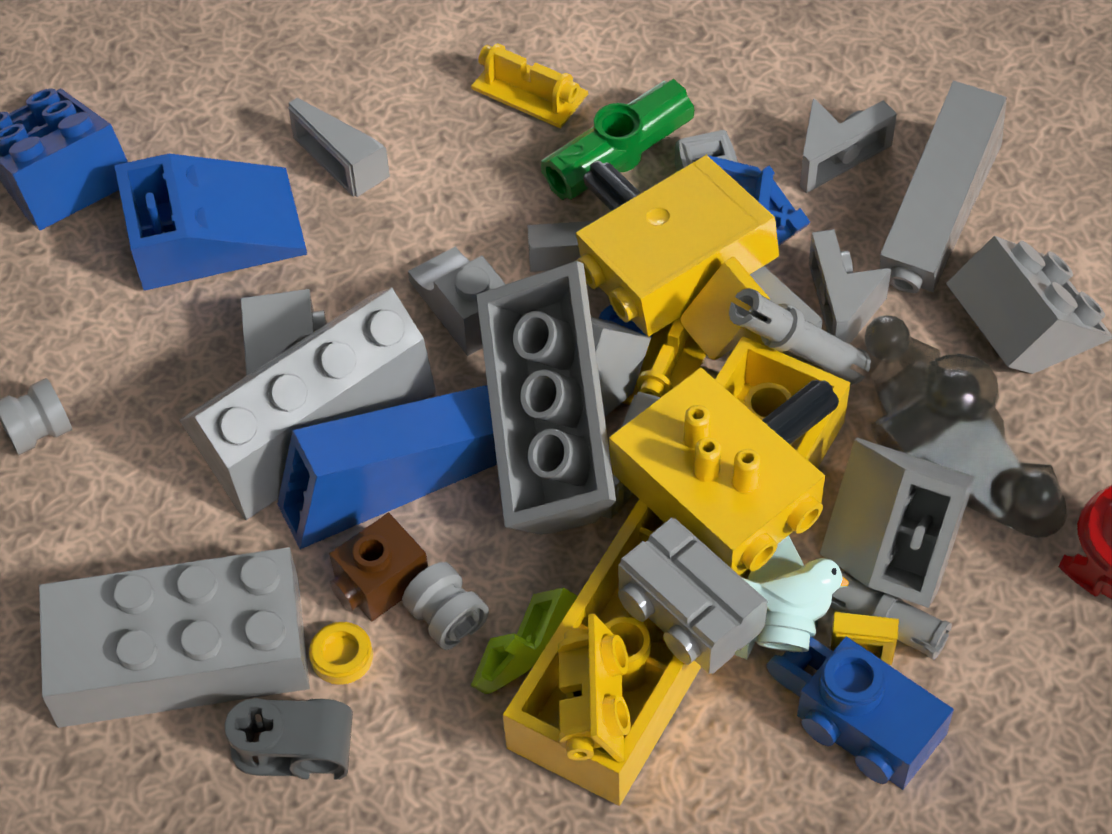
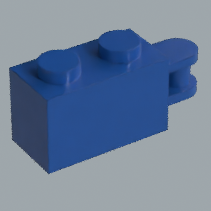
[767,636,954,790]

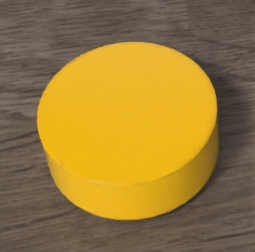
[309,622,373,685]

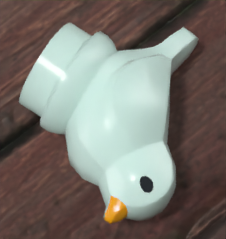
[741,558,849,652]

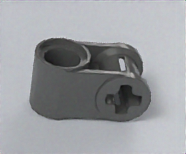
[225,698,353,780]

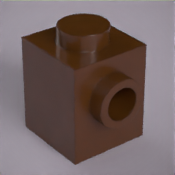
[329,512,428,622]

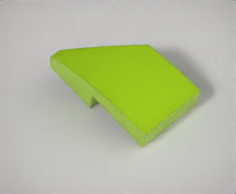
[471,587,577,694]

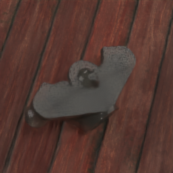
[864,315,1067,538]

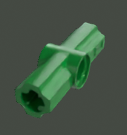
[541,79,695,201]

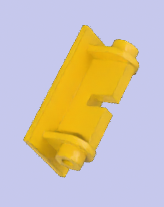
[471,43,588,129]
[622,317,706,405]
[558,613,631,762]

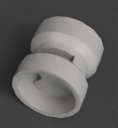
[0,378,72,456]
[402,562,489,650]

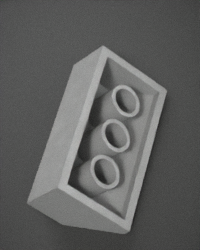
[476,261,616,535]
[179,288,436,520]

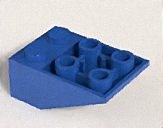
[0,88,128,231]
[114,153,307,291]

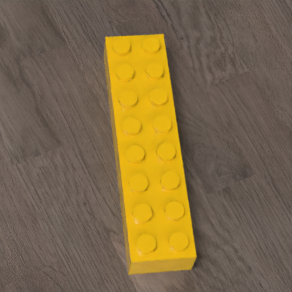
[503,336,850,806]

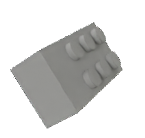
[39,547,310,728]

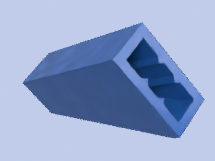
[277,385,497,550]

